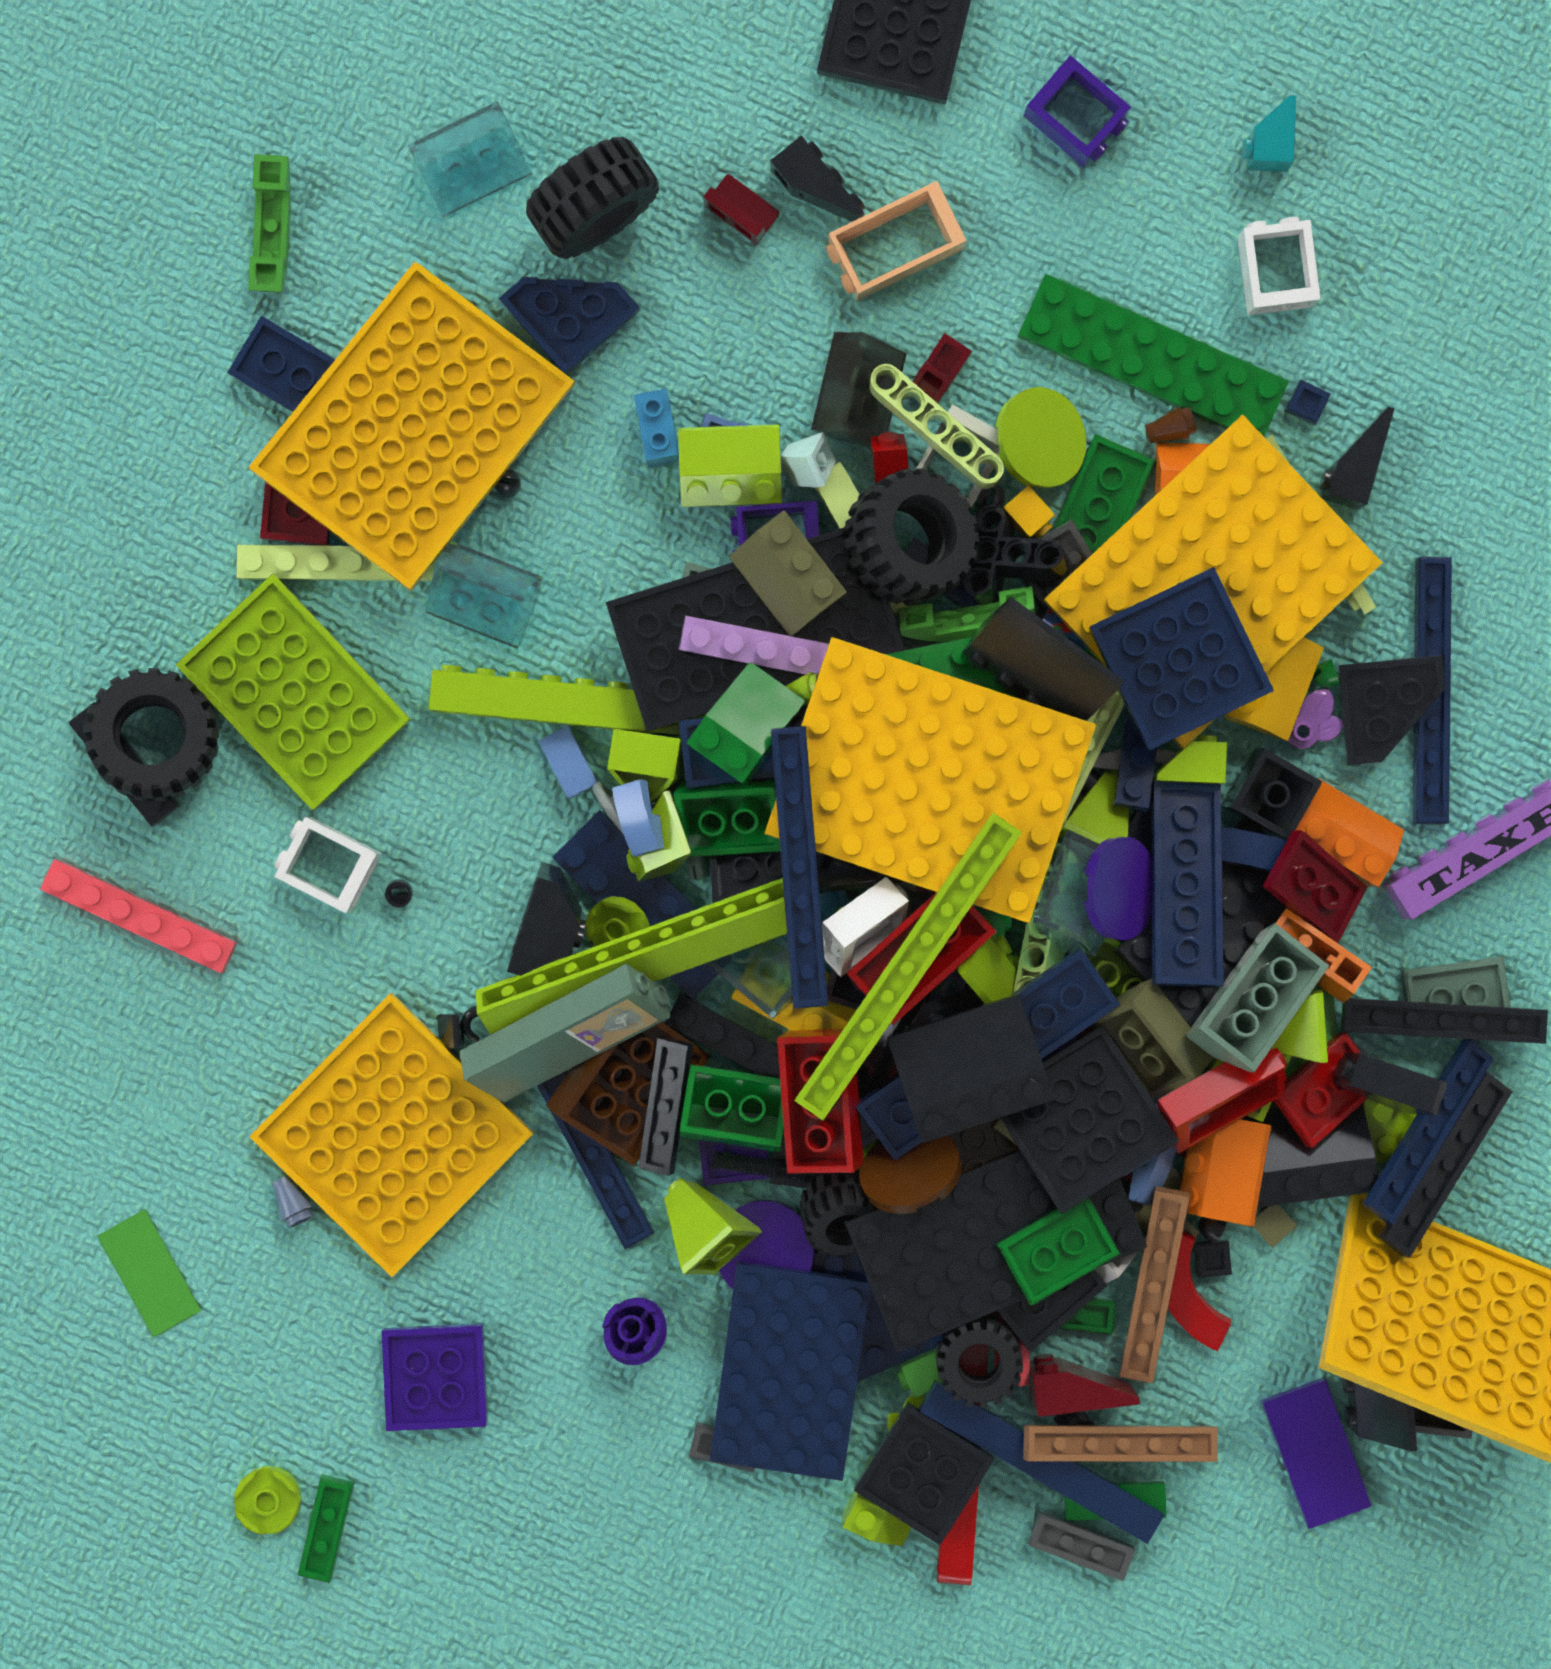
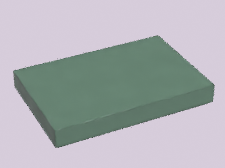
[1401,956,1511,1037]

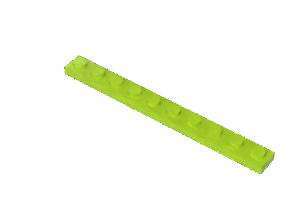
[794,812,1022,1120]

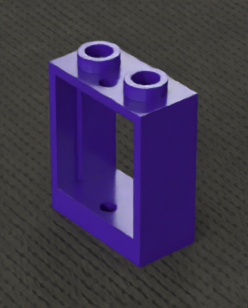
[1023,55,1131,168]
[730,501,819,552]

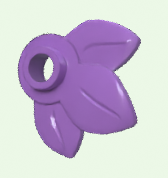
[1288,689,1344,749]

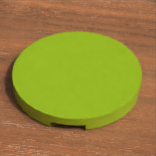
[995,387,1086,488]

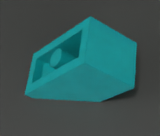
[1242,95,1297,172]

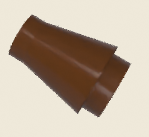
[1145,406,1197,444]

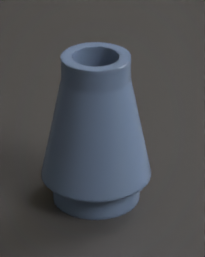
[272,1176,313,1228]

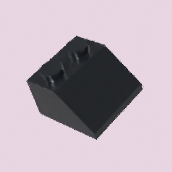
[1222,748,1322,840]

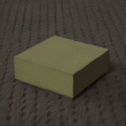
[1254,1205,1297,1248]

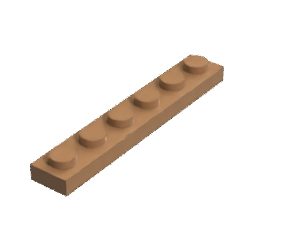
[1120,1186,1189,1384]
[1023,1425,1218,1462]

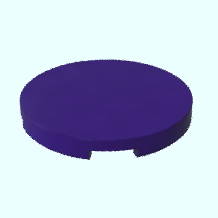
[1084,837,1152,940]
[719,1200,816,1289]

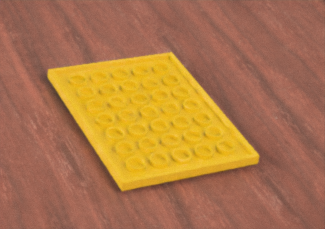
[248,261,575,591]
[1043,415,1383,749]
[764,637,1096,923]
[1318,1193,1551,1463]

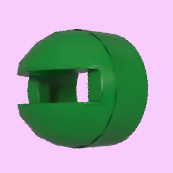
[1313,659,1340,688]

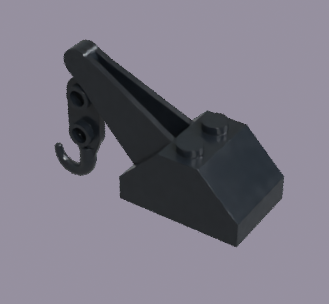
[461,862,586,1042]

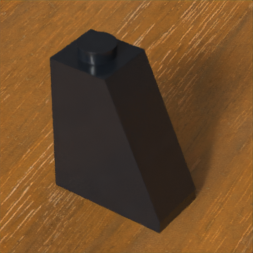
[1334,1053,1447,1115]

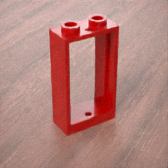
[1158,1048,1287,1153]

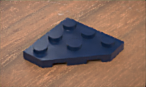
[499,276,641,375]

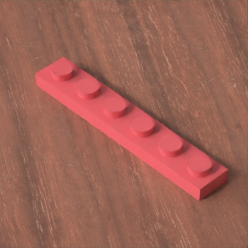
[40,859,238,973]

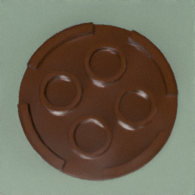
[859,1135,962,1214]

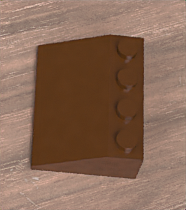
[546,1022,711,1166]

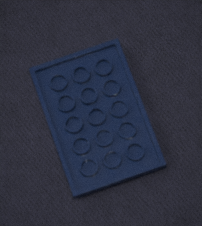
[710,1261,870,1481]

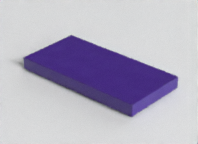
[1261,1378,1372,1529]

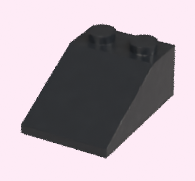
[1342,1378,1417,1451]

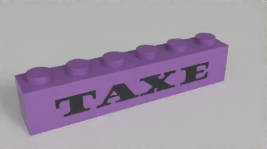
[1383,779,1551,920]

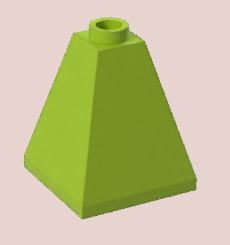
[1057,770,1129,864]
[1272,989,1328,1063]
[664,1178,762,1275]

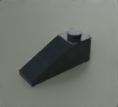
[1319,406,1395,510]

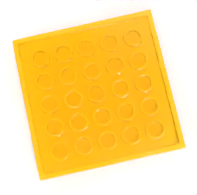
[249,993,534,1277]

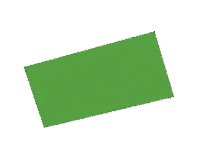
[97,1209,202,1337]

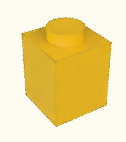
[1003,486,1055,539]

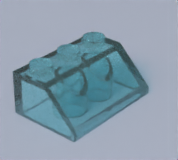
[408,101,532,217]
[425,541,543,649]
[1033,830,1105,958]
[707,935,793,1019]

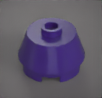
[602,1298,667,1365]

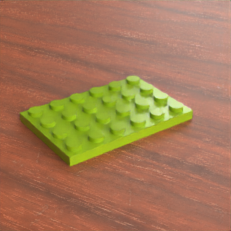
[176,573,412,811]

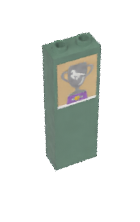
[459,964,670,1102]

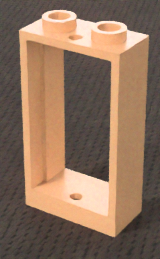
[825,181,967,301]

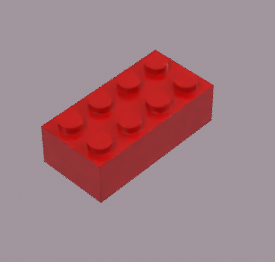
[777,1029,864,1173]

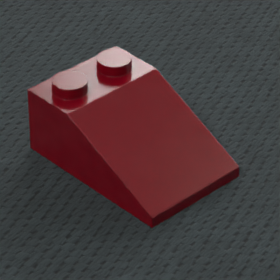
[1029,1354,1140,1417]

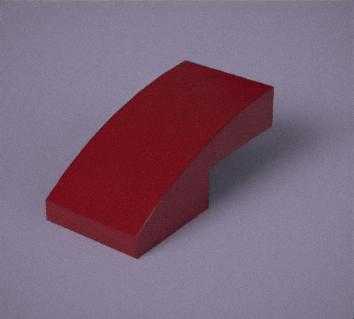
[912,333,973,404]

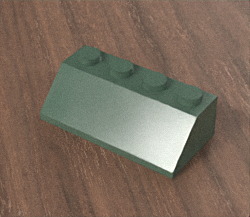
[1185,923,1329,1073]

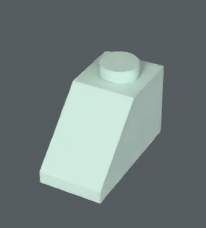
[781,432,836,488]

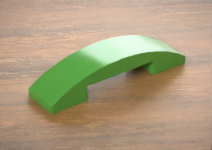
[248,154,291,293]
[899,586,1035,642]

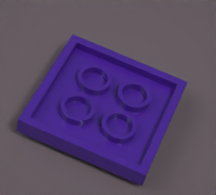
[381,1323,488,1431]

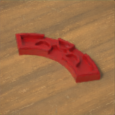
[1168,1232,1231,1352]

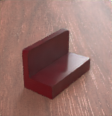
[703,174,779,245]

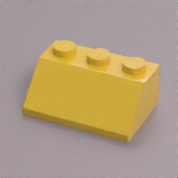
[1224,637,1324,742]

